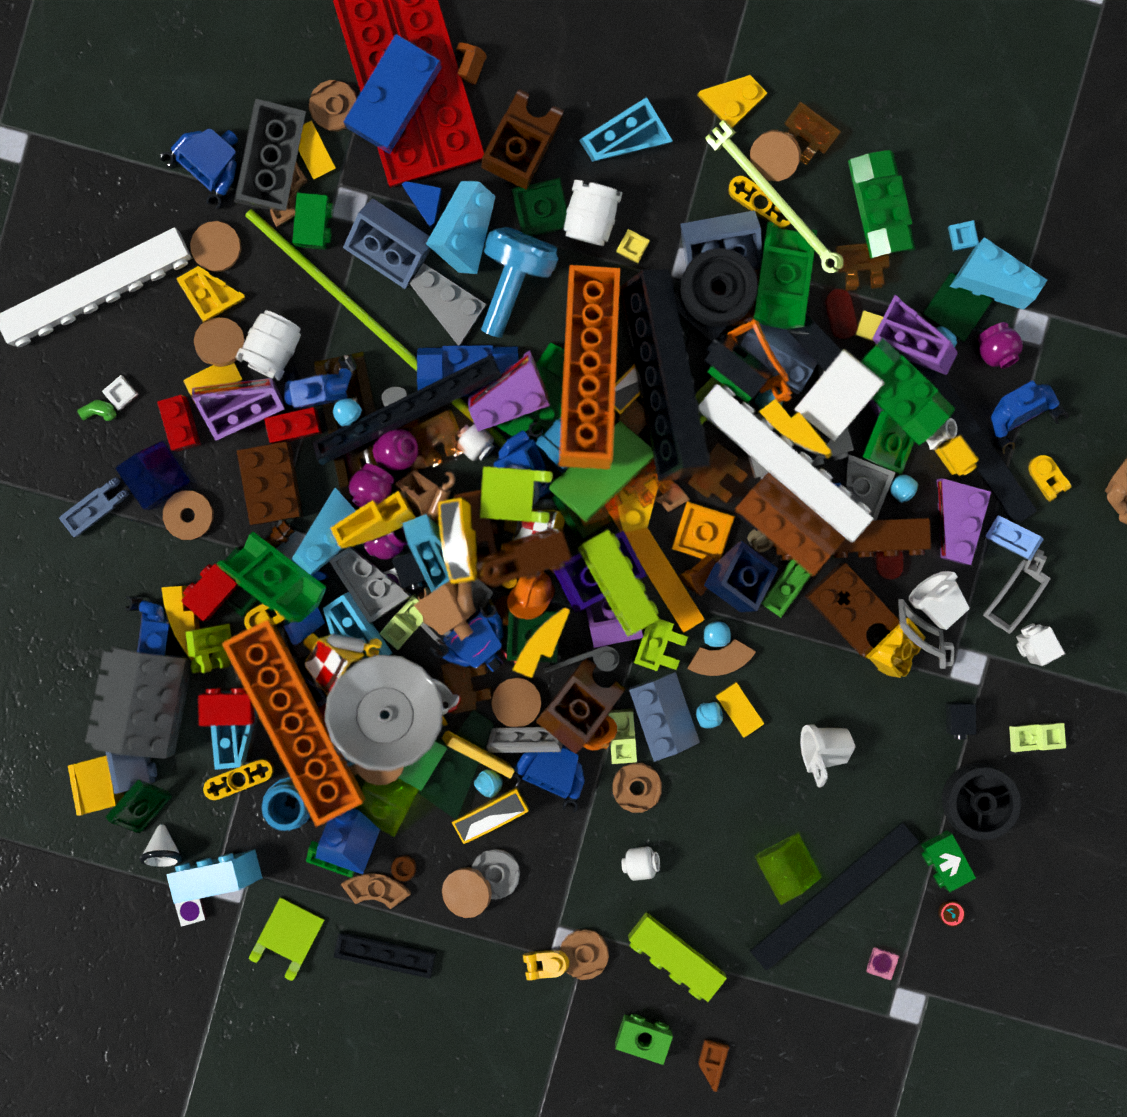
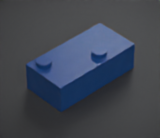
[343,34,442,154]

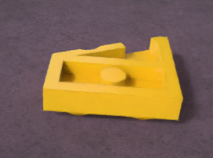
[697,75,767,128]
[177,266,245,323]
[615,474,660,533]

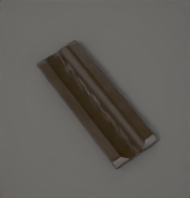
[314,352,393,507]

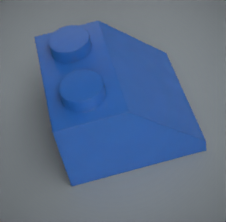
[315,808,380,875]

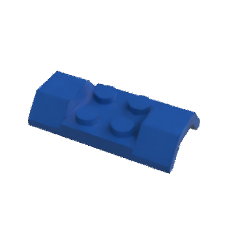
[417,345,518,397]

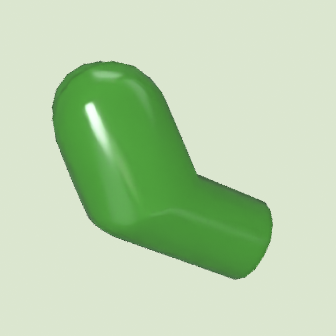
[77,400,116,421]

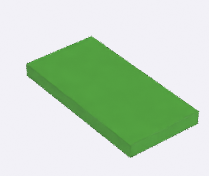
[549,421,654,522]

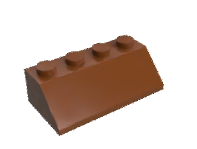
[735,472,846,577]

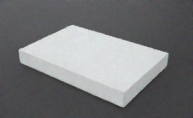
[794,350,884,441]

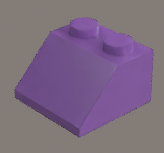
[586,598,643,648]

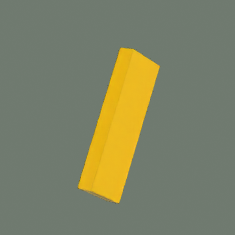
[442,731,515,778]

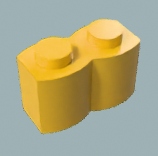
[934,435,979,476]

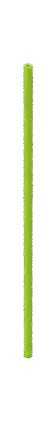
[245,209,507,448]

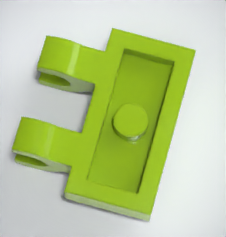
[634,619,688,671]
[185,623,231,673]

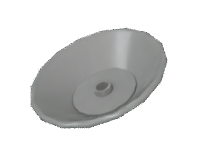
[325,655,443,771]

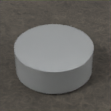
[382,387,407,407]

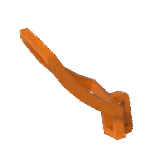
[728,320,792,403]

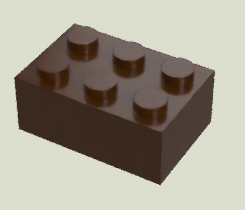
[237,442,304,525]

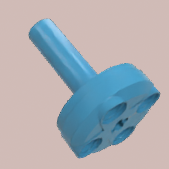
[481,227,558,338]

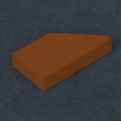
[698,1039,729,1092]

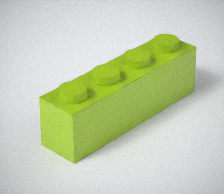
[577,530,659,637]
[628,912,727,1002]

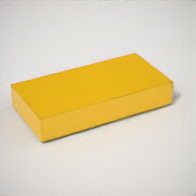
[716,682,764,738]

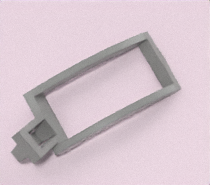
[983,549,1051,634]
[898,599,954,669]

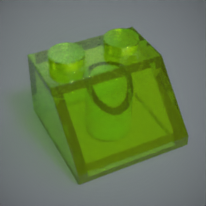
[354,778,419,837]
[754,832,822,905]

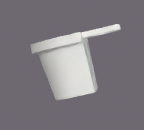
[909,571,970,630]
[800,724,855,787]

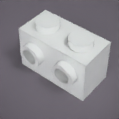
[1016,623,1065,666]

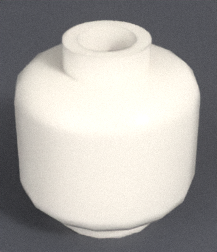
[457,424,495,461]
[622,847,660,881]

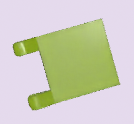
[480,467,553,523]
[249,897,324,981]

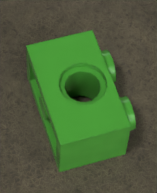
[615,1014,673,1065]

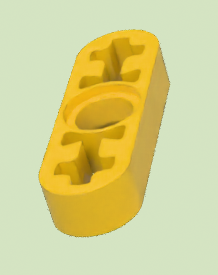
[728,176,790,229]
[203,758,274,800]

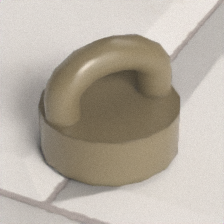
[747,529,773,552]

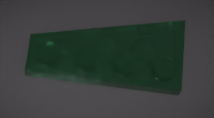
[416,709,494,820]

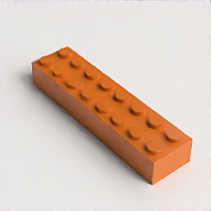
[559,265,620,469]
[222,618,366,827]

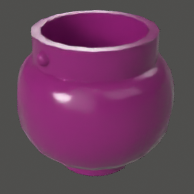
[977,322,1023,369]
[373,428,419,471]
[349,463,394,507]
[363,526,408,560]

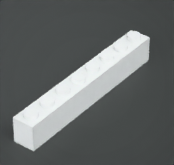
[0,227,192,347]
[699,384,873,542]

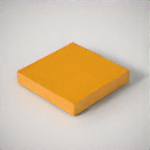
[671,501,735,563]

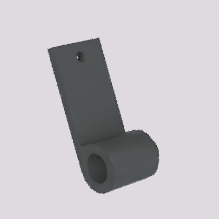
[543,645,619,673]

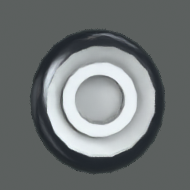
[139,824,183,867]

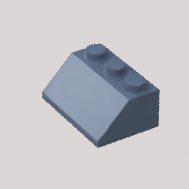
[343,198,431,289]
[680,210,762,270]
[740,322,817,394]
[629,672,700,761]
[106,752,157,794]

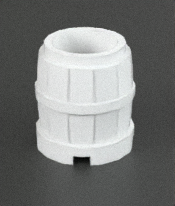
[564,180,623,246]
[235,310,301,381]

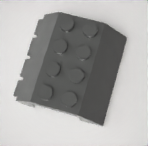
[86,647,192,759]

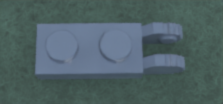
[59,477,130,538]

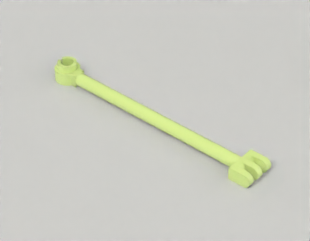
[705,120,844,273]

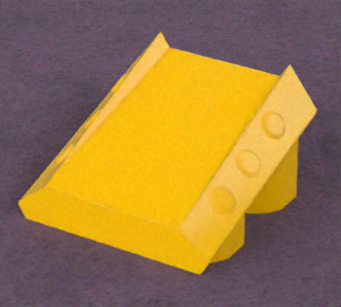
[865,618,926,678]
[68,755,127,816]

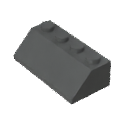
[234,99,306,211]

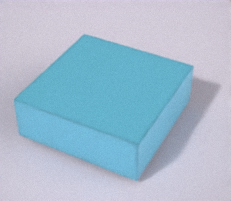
[948,220,979,251]

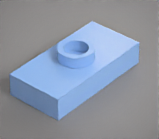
[985,515,1043,561]

